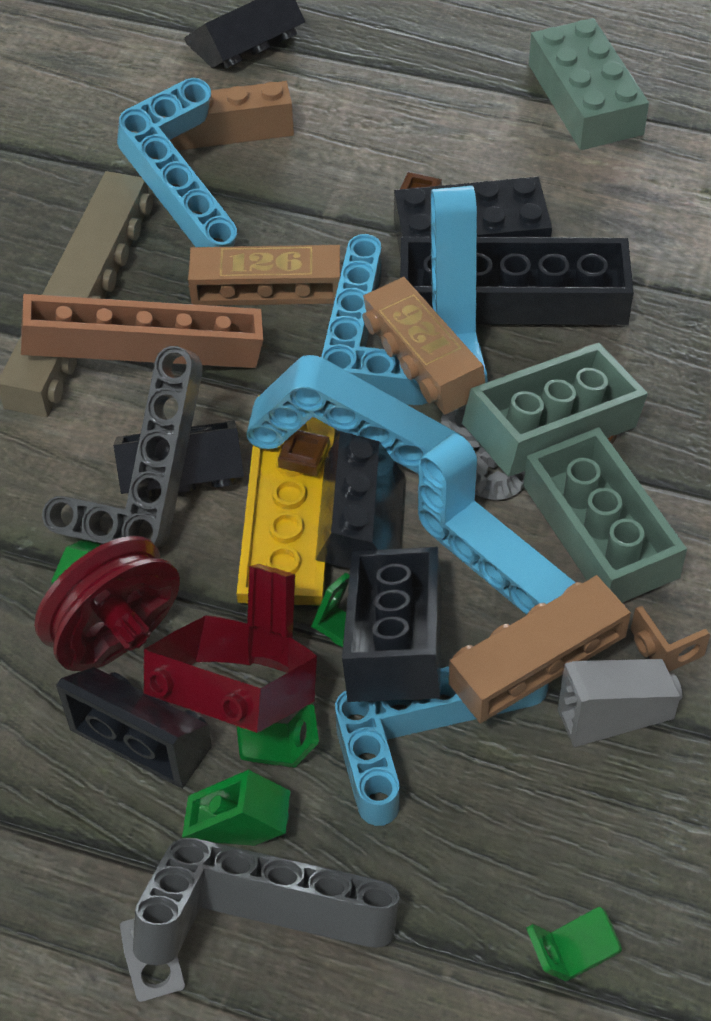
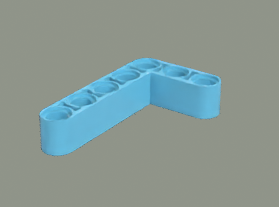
[117,78,237,247]
[431,185,488,383]
[322,234,428,405]
[246,355,463,474]
[418,433,576,615]
[335,667,549,826]

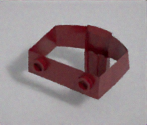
[144,564,317,733]

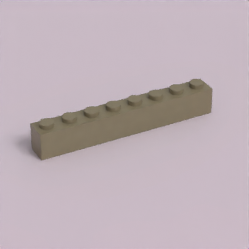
[0,171,153,418]

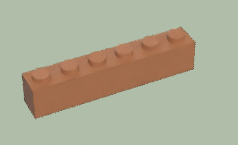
[21,294,263,368]

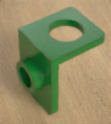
[311,572,350,647]
[236,704,319,768]
[526,907,622,982]

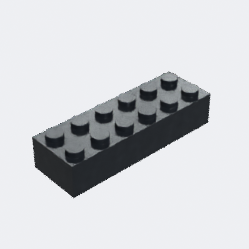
[400,237,634,325]

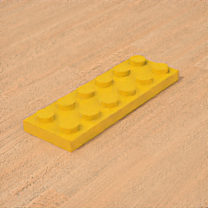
[236,395,336,606]

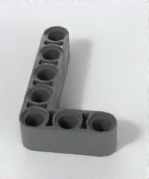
[42,346,203,549]
[133,838,399,965]

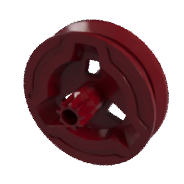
[34,536,180,671]

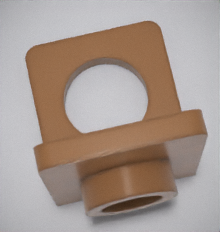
[631,606,710,672]

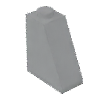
[558,659,682,747]

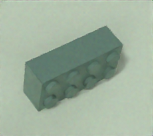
[529,18,649,150]
[462,343,648,477]
[523,427,687,603]

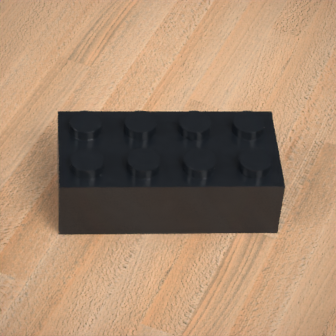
[394,176,552,257]
[342,547,442,702]

